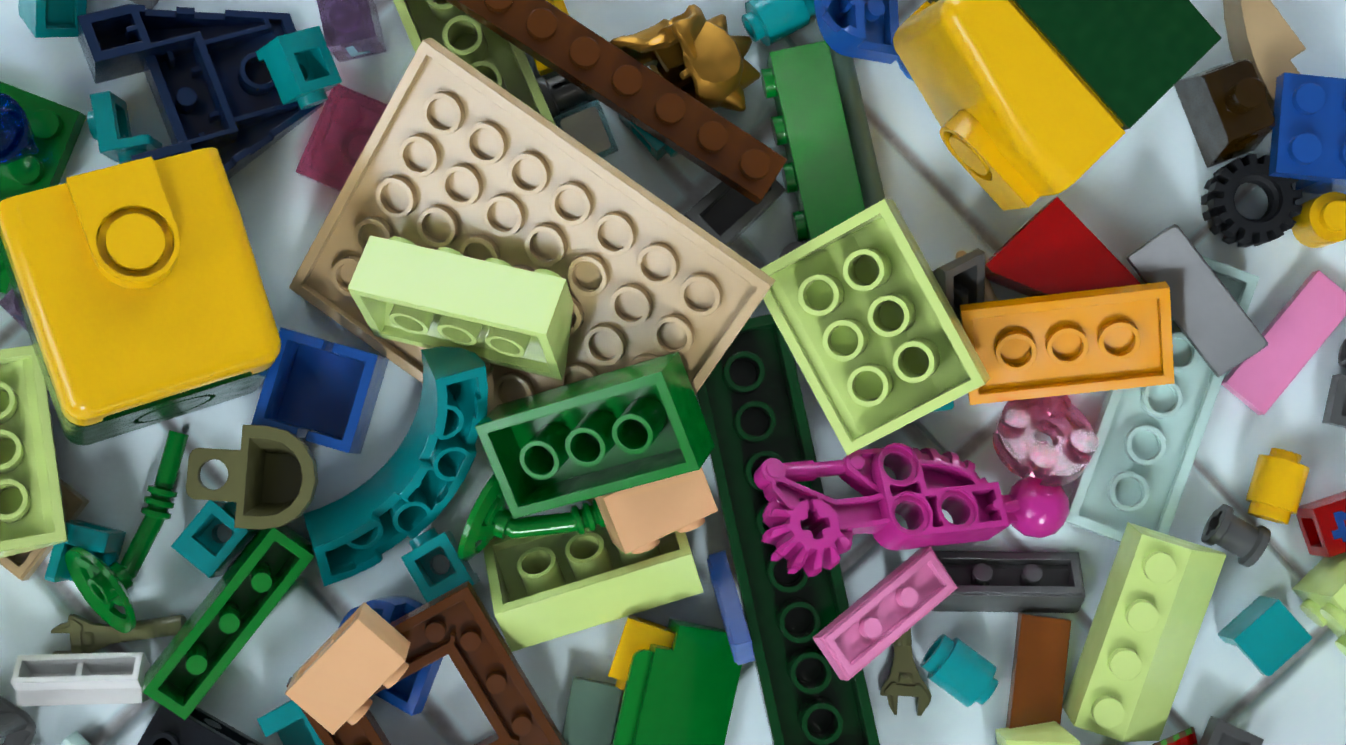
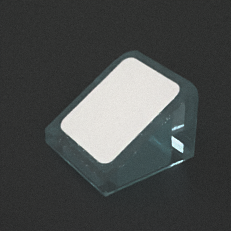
[553,100,618,158]

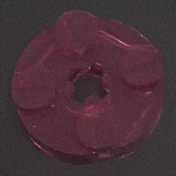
[993,395,1099,487]

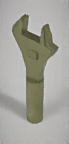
[51,614,187,654]
[880,628,932,716]

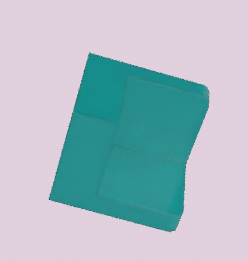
[18,0,87,38]
[45,520,126,583]
[1218,596,1312,676]
[257,700,324,745]

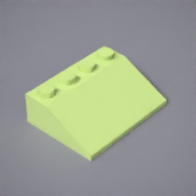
[760,199,990,455]
[0,345,68,558]

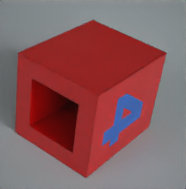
[1296,491,1346,557]

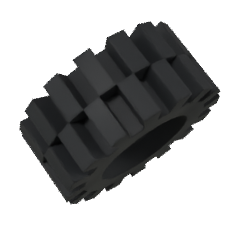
[1201,154,1303,248]

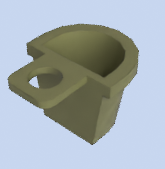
[186,425,318,529]

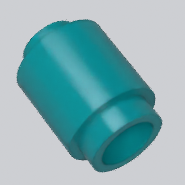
[741,0,816,46]
[920,634,998,707]

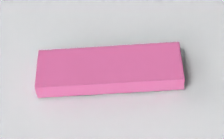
[1221,270,1346,415]
[812,546,958,681]

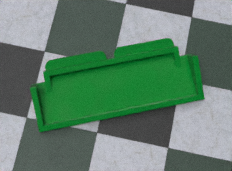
[612,618,742,745]

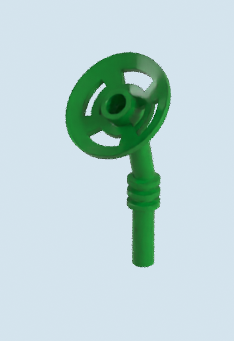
[65,430,189,633]
[458,474,606,562]

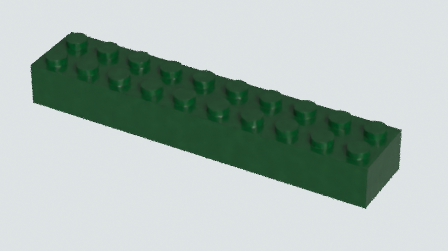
[696,314,880,745]

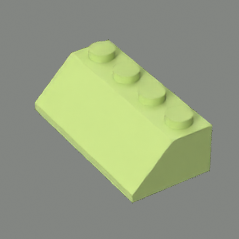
[348,235,574,380]
[1062,522,1226,742]
[483,524,704,652]

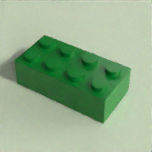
[475,351,715,519]

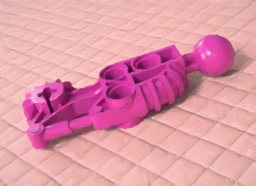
[754,443,1070,577]

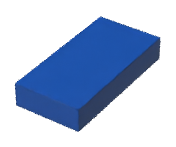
[707,550,755,665]

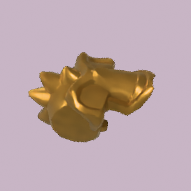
[610,4,760,112]

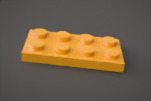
[959,281,1175,405]

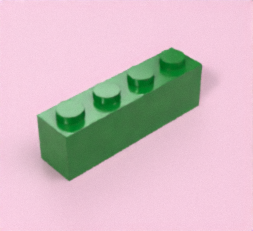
[760,41,865,243]
[142,525,315,720]

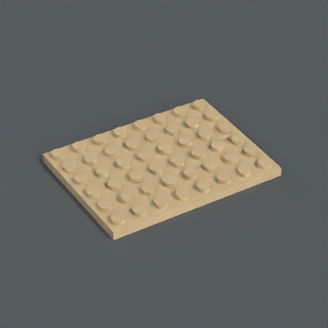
[289,37,776,504]

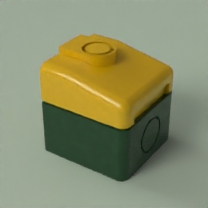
[893,0,1222,211]
[0,147,281,446]

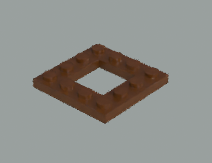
[286,580,567,745]

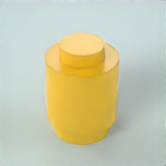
[1291,192,1346,248]
[1246,448,1310,525]

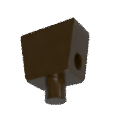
[1174,59,1275,168]

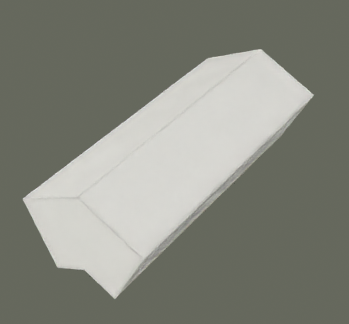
[10,652,151,707]

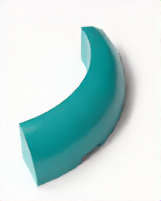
[303,346,488,587]

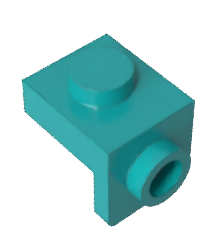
[87,91,162,164]

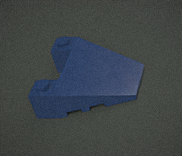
[77,4,324,180]

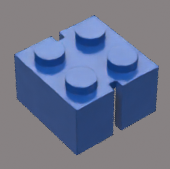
[251,327,389,454]

